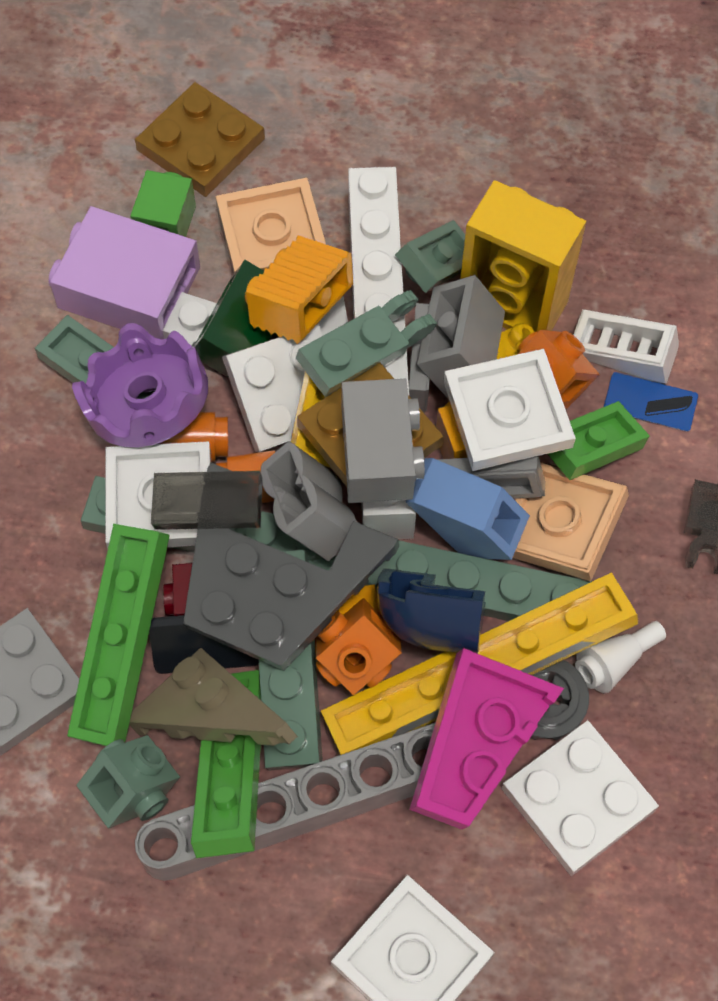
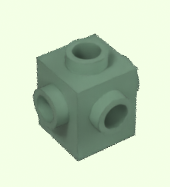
[76,735,180,829]

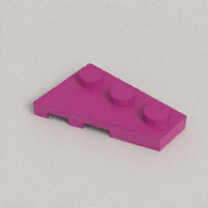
[409,648,564,830]

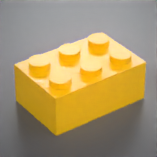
[460,180,587,332]

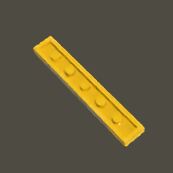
[321,572,638,755]

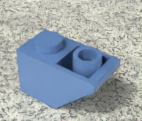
[406,458,530,560]

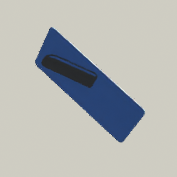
[604,372,698,431]

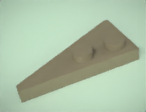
[129,648,298,746]

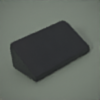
[149,615,259,674]

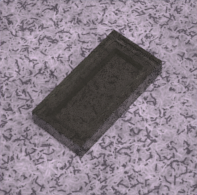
[151,471,263,530]

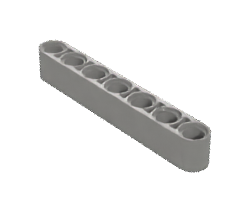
[135,723,435,881]

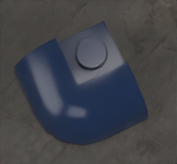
[377,568,486,654]

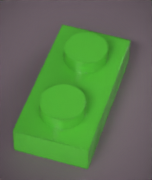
[548,401,650,480]

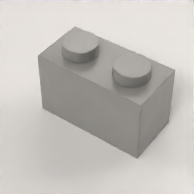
[417,275,505,399]
[341,378,425,503]

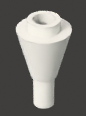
[575,621,666,693]

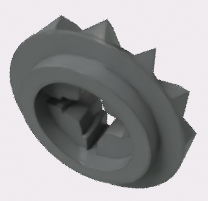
[532,660,589,741]

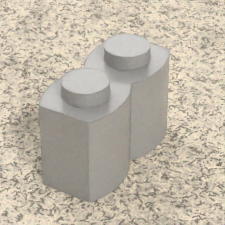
[261,441,356,561]

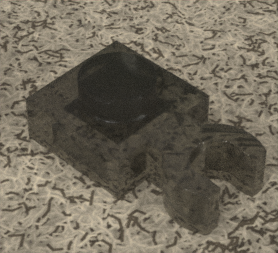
[683,479,718,574]

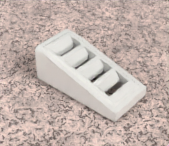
[573,309,679,384]

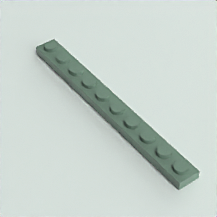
[80,476,592,621]

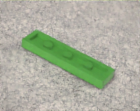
[67,524,170,746]
[191,670,261,858]

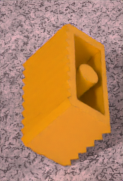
[245,235,353,344]

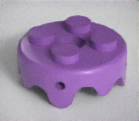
[72,323,208,448]

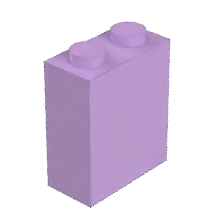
[49,206,200,339]

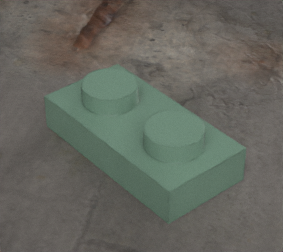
[395,220,465,293]

